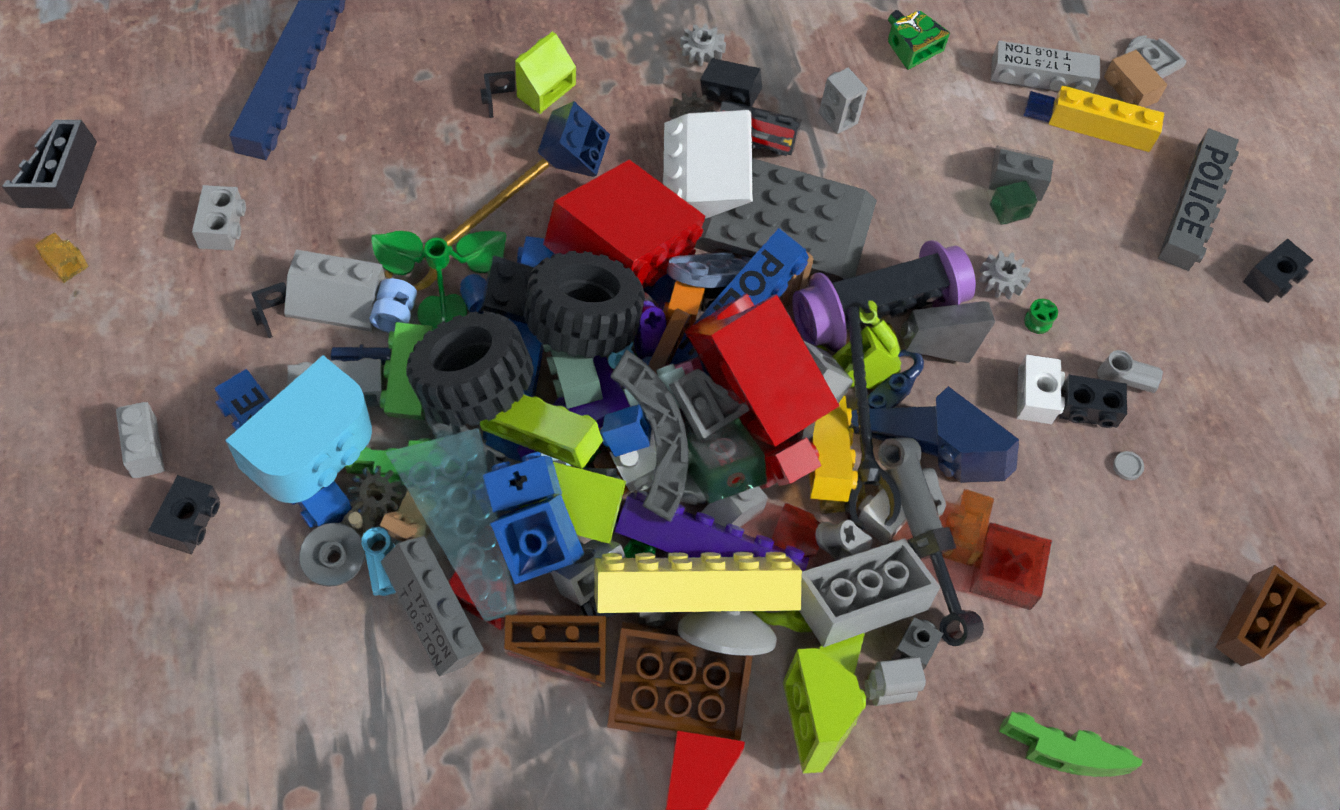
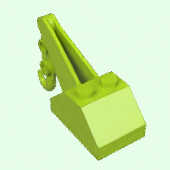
[753,610,866,774]

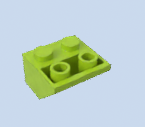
[515,31,576,114]

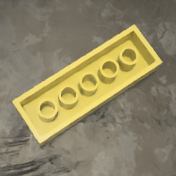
[594,552,802,613]

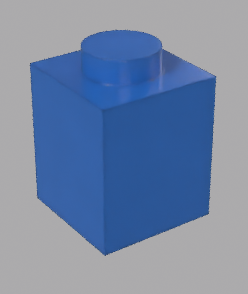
[600,404,652,457]

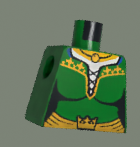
[888,10,950,70]

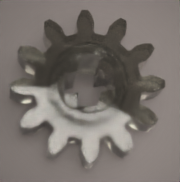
[669,92,717,120]

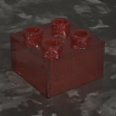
[969,522,1052,610]

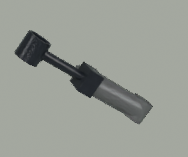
[872,437,984,646]

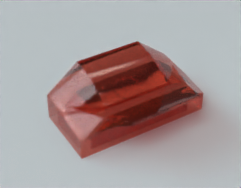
[772,502,820,558]

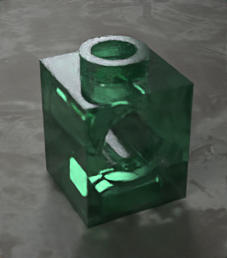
[989,181,1038,225]

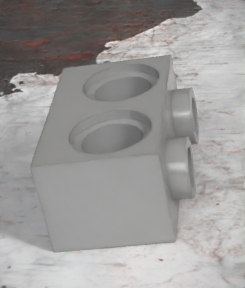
[819,67,868,134]
[192,185,246,251]

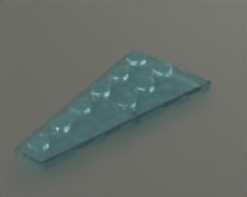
[385,428,518,622]

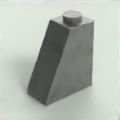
[900,301,995,363]

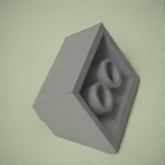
[284,249,385,332]

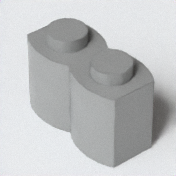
[864,656,926,706]

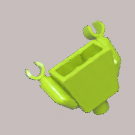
[816,300,901,389]

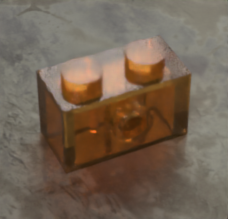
[943,489,994,567]

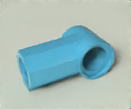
[362,527,396,596]

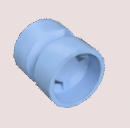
[369,278,417,333]

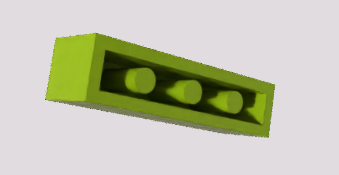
[480,394,603,469]

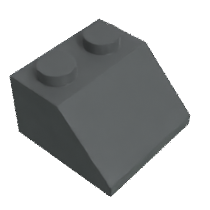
[989,145,1054,201]

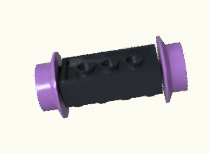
[792,240,976,352]

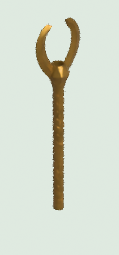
[384,159,549,291]

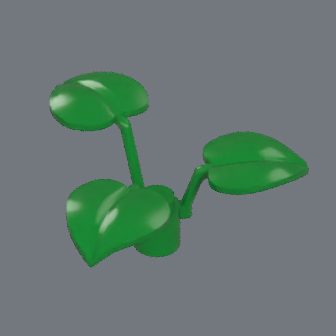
[371,231,507,329]

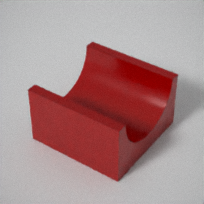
[684,294,840,447]

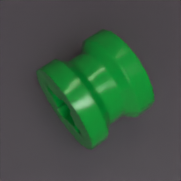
[1024,299,1059,334]

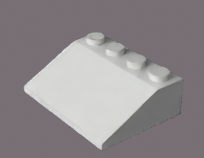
[663,110,753,219]

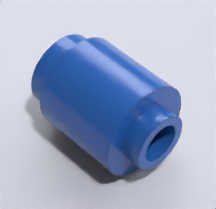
[460,274,486,314]

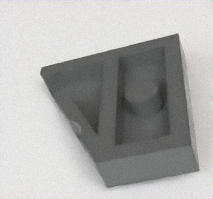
[669,369,750,440]

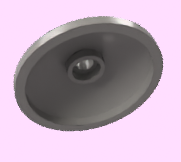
[677,611,777,655]

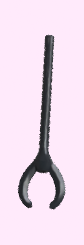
[844,307,901,531]

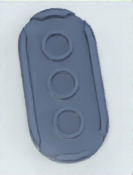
[667,253,752,288]

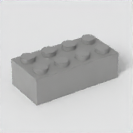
[799,538,940,647]

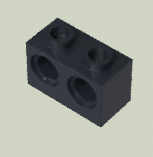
[1059,374,1127,428]

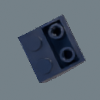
[537,101,610,177]

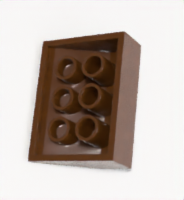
[607,622,753,741]

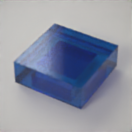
[1024,91,1055,122]

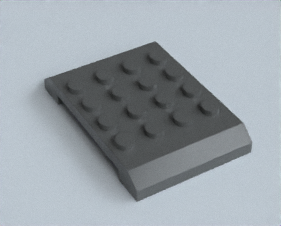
[695,158,877,283]

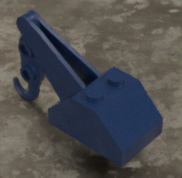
[849,349,1019,483]

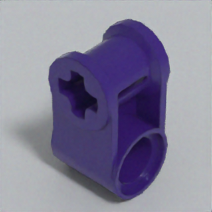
[634,300,666,360]

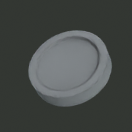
[1113,451,1144,480]

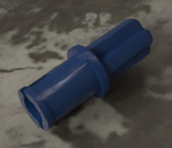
[330,344,392,365]

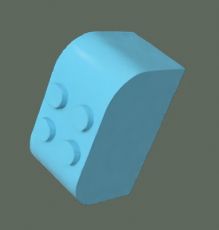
[225,355,372,503]

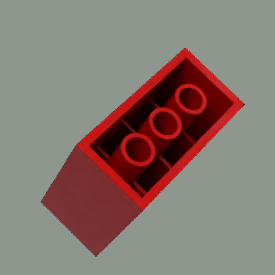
[543,159,706,289]

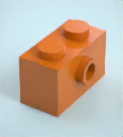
[663,280,705,329]

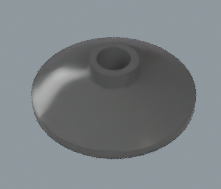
[299,523,365,587]

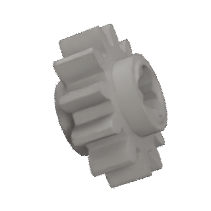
[680,24,726,66]
[979,251,1031,299]

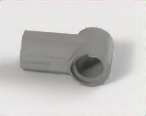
[1097,350,1163,393]

